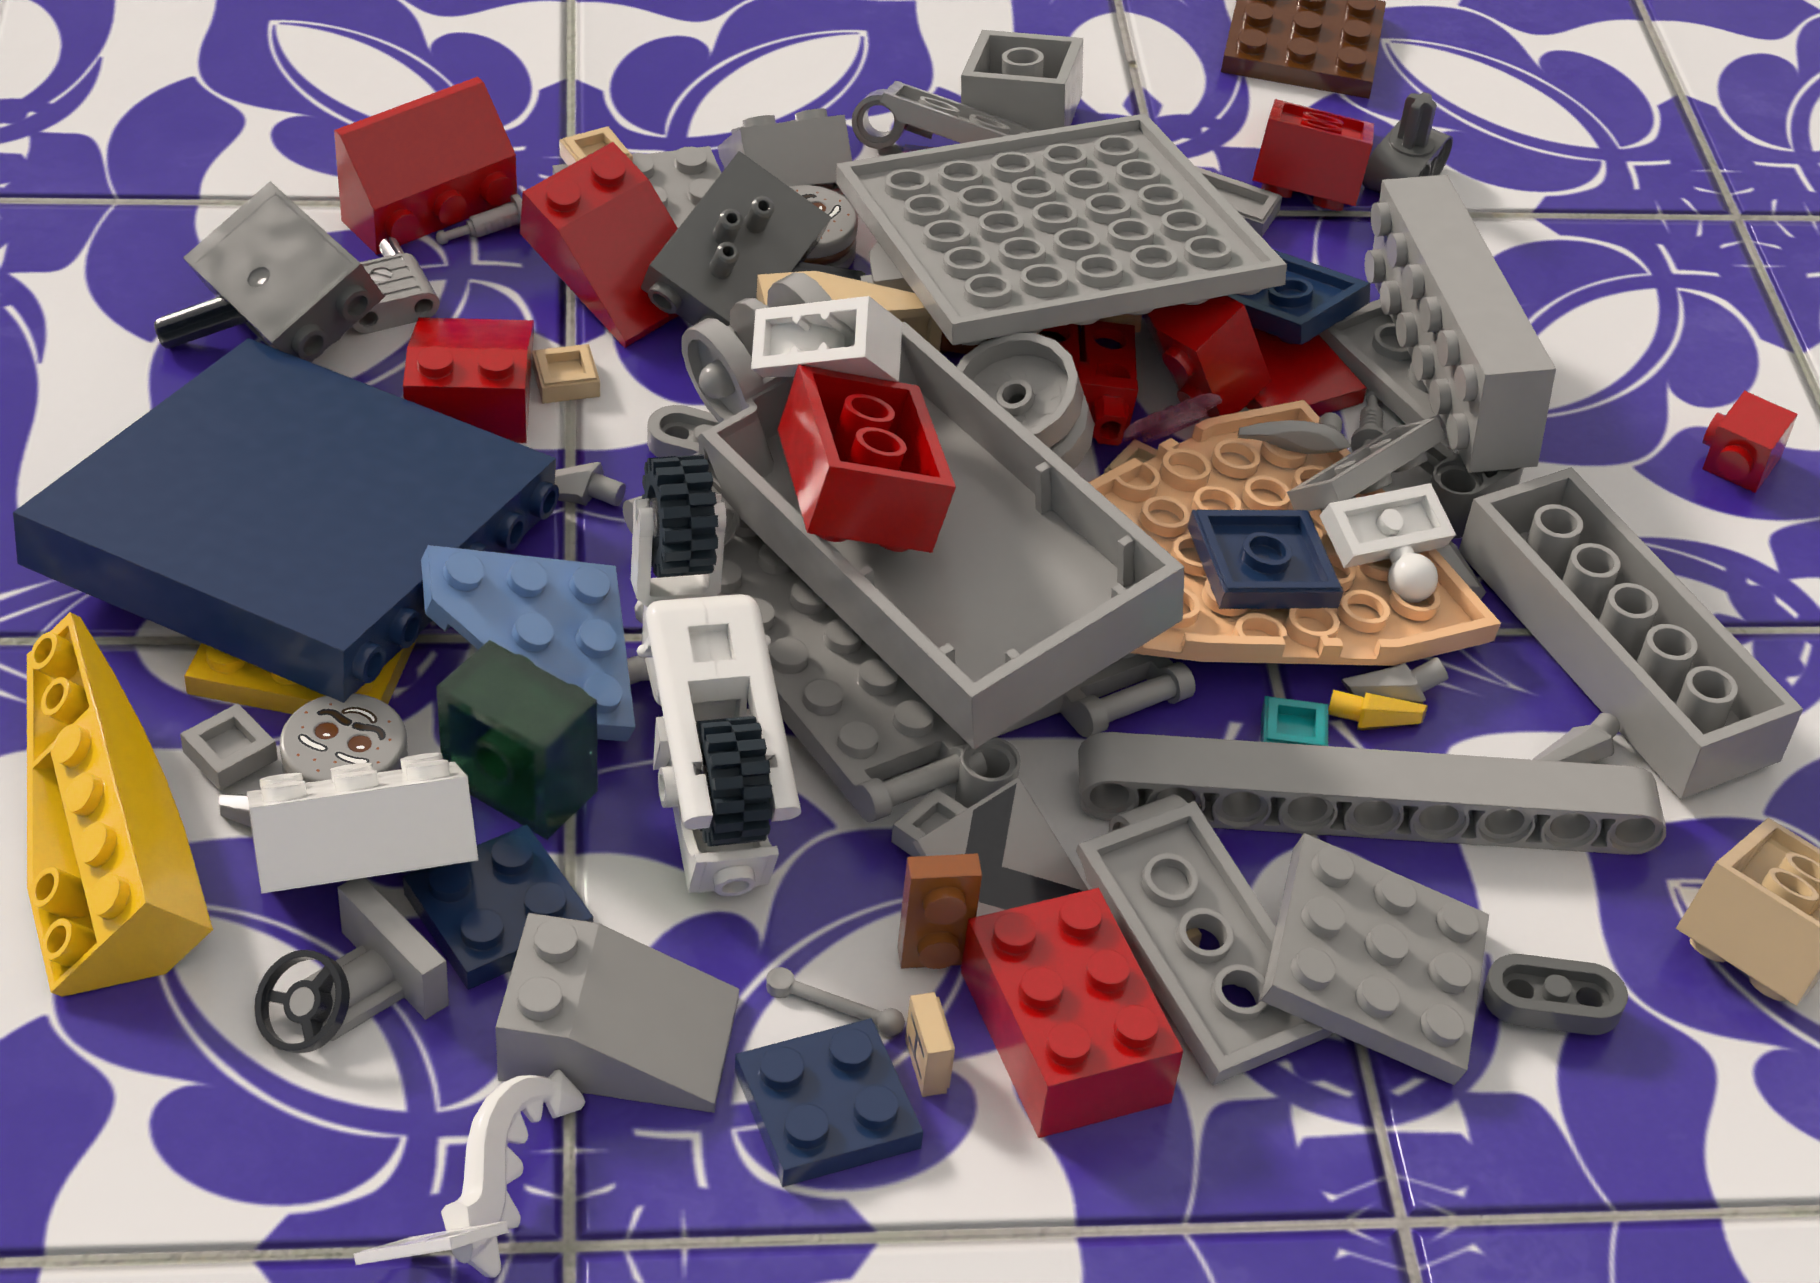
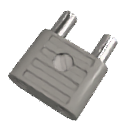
[353,237,440,334]

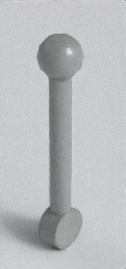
[766,967,905,1036]

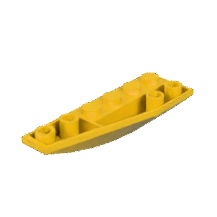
[27,612,213,997]

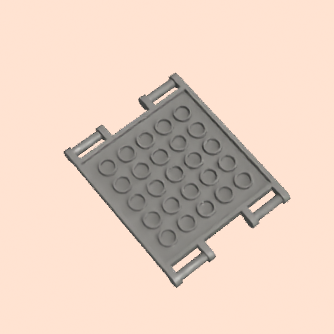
[623,496,1195,823]

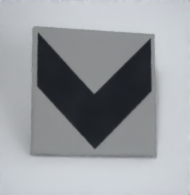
[913,777,1088,917]

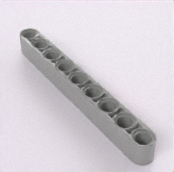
[1078,732,1666,855]

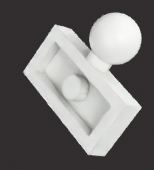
[1319,483,1456,603]

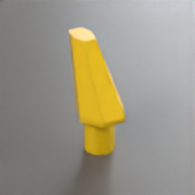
[1328,690,1428,731]

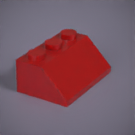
[334,77,517,255]

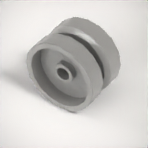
[957,333,1094,469]

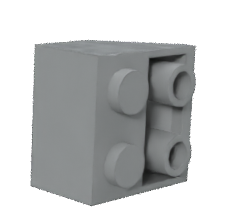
[718,108,852,189]

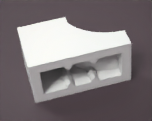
[751,296,903,382]

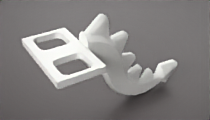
[354,1069,585,1278]

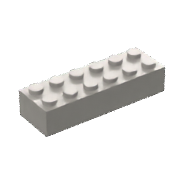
[1364,175,1556,473]
[1459,467,1803,800]

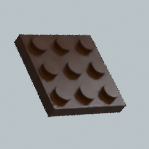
[1221,0,1386,99]

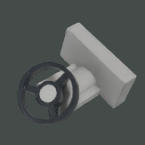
[254,878,449,1053]

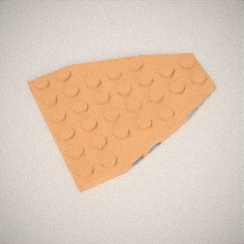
[1088,400,1501,666]

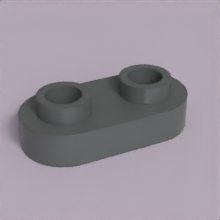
[1483,954,1628,1035]

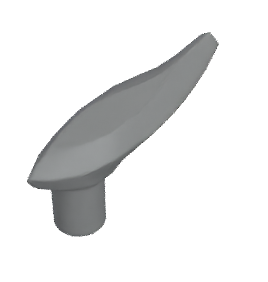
[1238,412,1352,454]

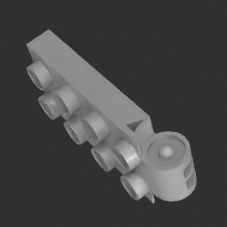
[682,272,1184,750]

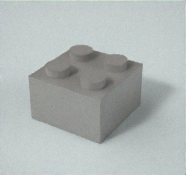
[961,30,1083,131]

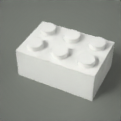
[247,753,479,894]

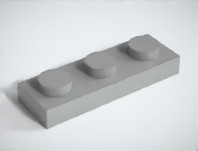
[1287,417,1446,512]

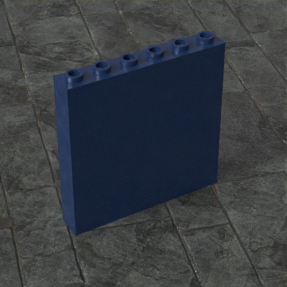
[13,338,559,703]

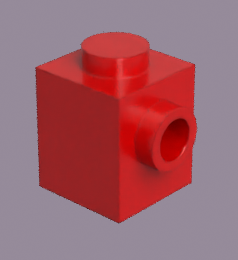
[1702,390,1798,493]

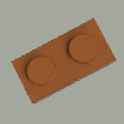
[897,853,982,969]

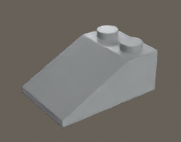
[495,913,739,1113]

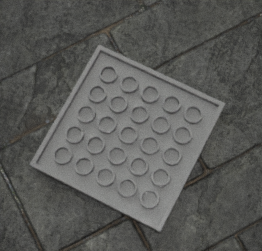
[836,113,1287,345]

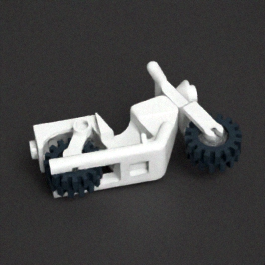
[627,454,801,896]

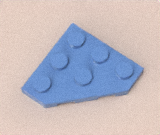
[421,545,635,742]

